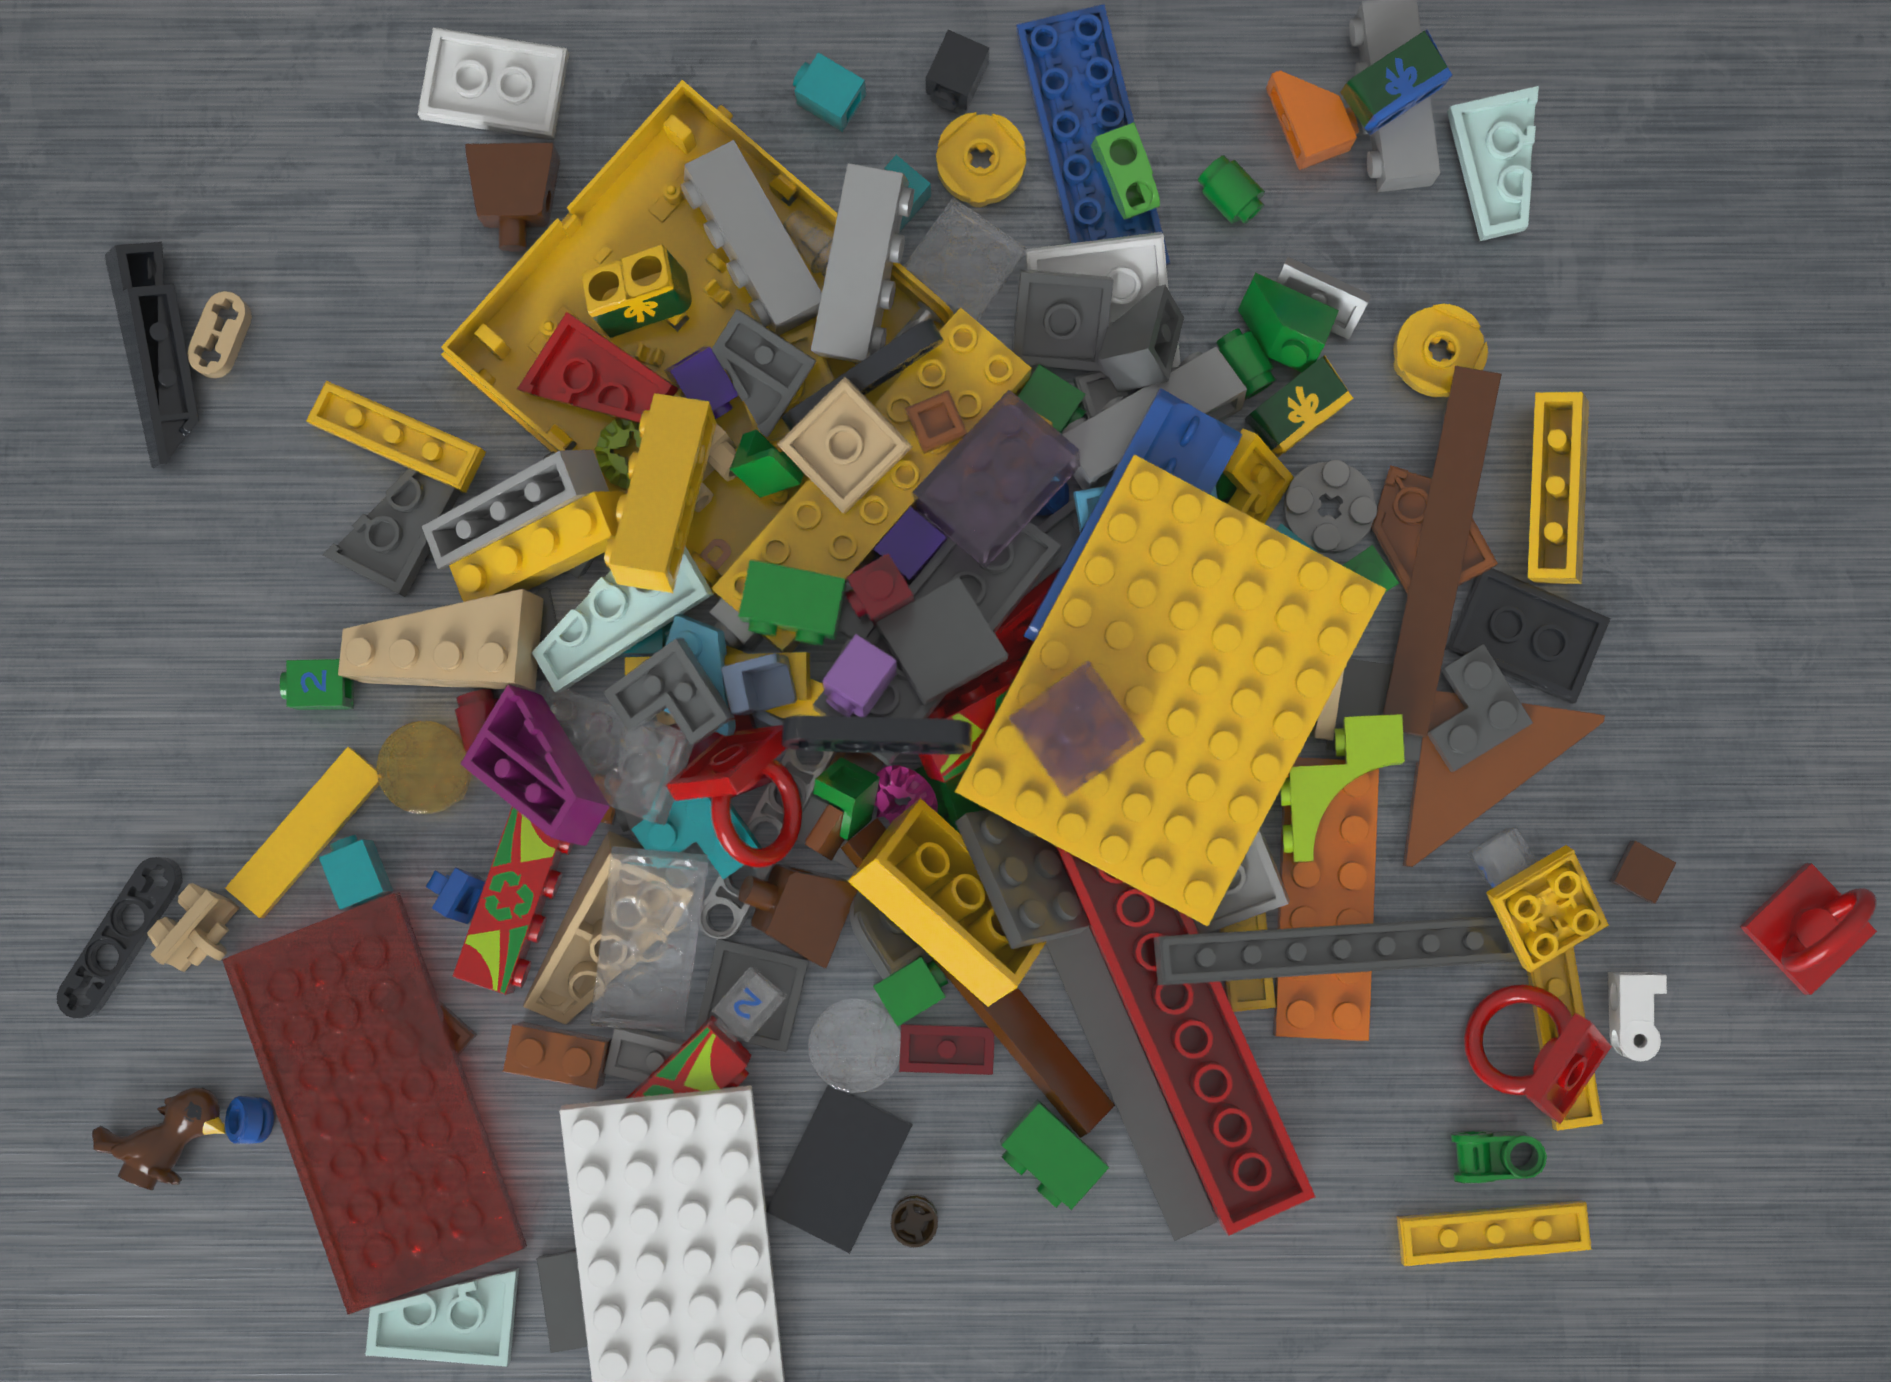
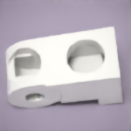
[1608,972,1667,1062]

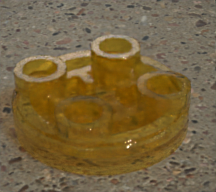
[377,721,472,814]

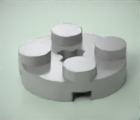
[1283,460,1377,553]

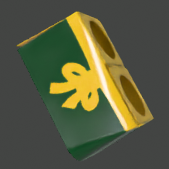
[581,244,692,338]
[1245,355,1354,458]

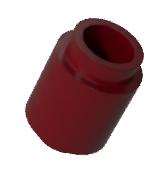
[454,689,499,753]

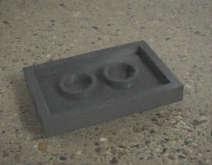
[955,809,1091,949]

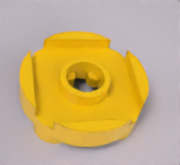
[936,112,1026,208]
[1393,304,1488,397]

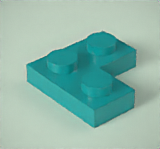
[631,797,762,880]

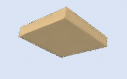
[777,377,913,513]

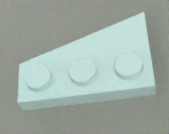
[1447,86,1539,241]

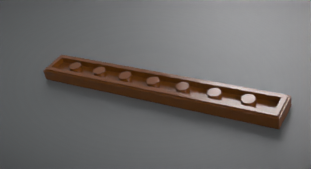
[1383,366,1502,738]
[841,818,1115,1138]

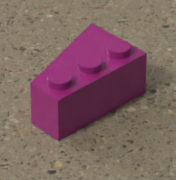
[460,684,610,846]

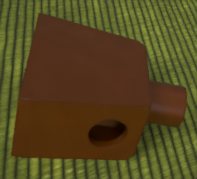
[465,143,560,252]
[739,864,858,968]

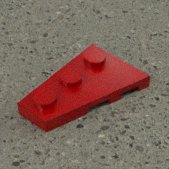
[517,312,679,424]

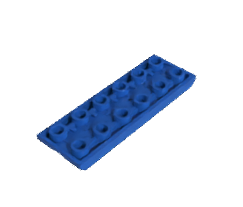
[1016,4,1170,265]
[1023,388,1242,642]

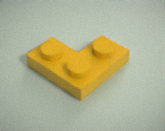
[1223,428,1295,524]

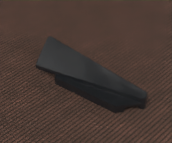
[105,242,199,468]

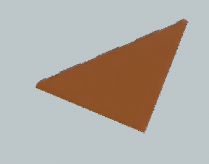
[1403,691,1605,867]

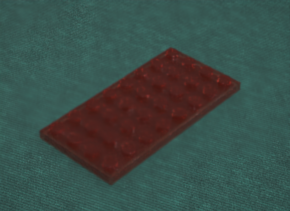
[222,892,527,1315]

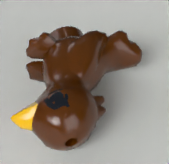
[92,1088,226,1190]

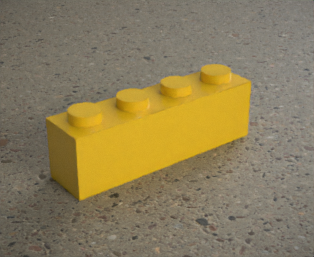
[1528,392,1589,584]
[605,393,716,593]
[449,491,626,602]

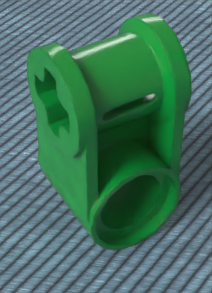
[1451,1131,1547,1183]

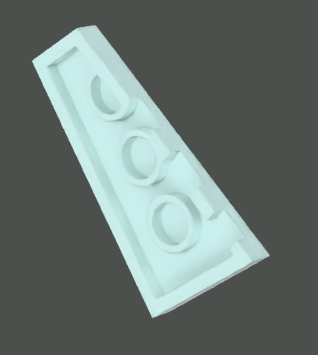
[532,546,713,693]

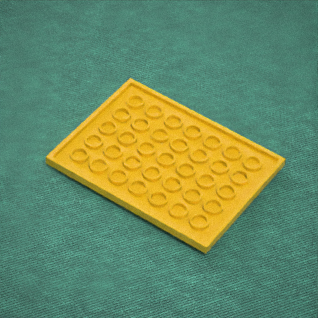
[954,454,1386,926]

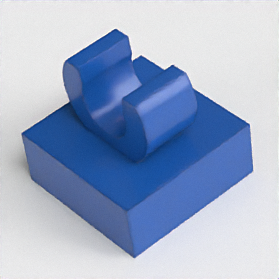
[426,867,486,924]

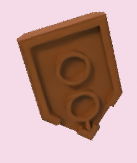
[1371,465,1498,595]

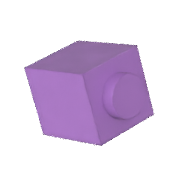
[823,634,896,717]

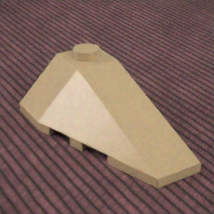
[523,831,694,1025]

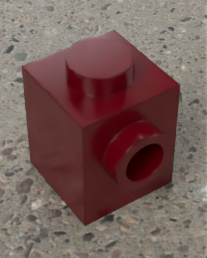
[845,553,915,626]

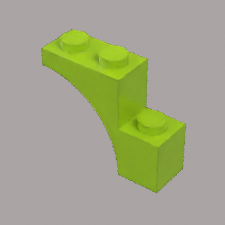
[1280,714,1405,862]

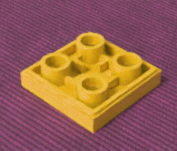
[1486,845,1609,973]

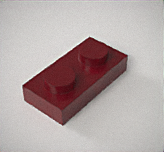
[899,1024,994,1075]

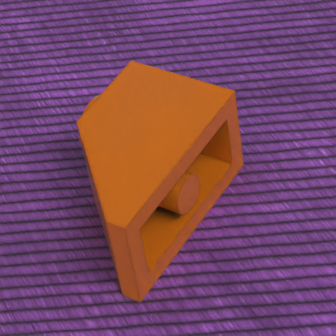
[1266,70,1359,170]

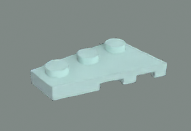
[365,1268,519,1367]

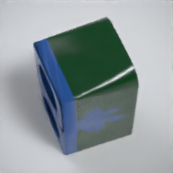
[1340,29,1453,135]

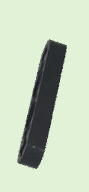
[782,319,944,431]
[782,715,972,755]
[57,857,182,1018]

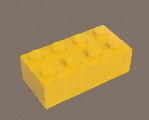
[848,798,1047,1007]

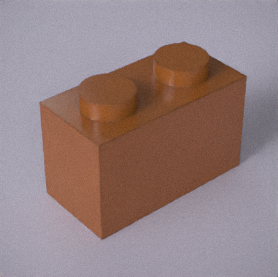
[503,1022,612,1089]

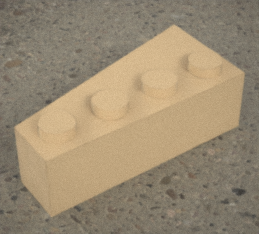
[338,589,544,691]

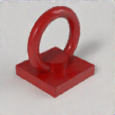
[666,725,802,867]
[1740,863,1877,995]
[1464,985,1612,1124]

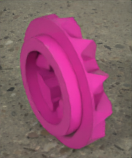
[875,765,938,824]

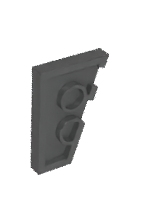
[322,468,461,597]

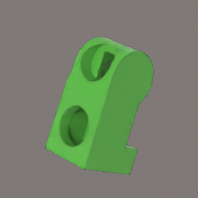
[1090,122,1160,219]

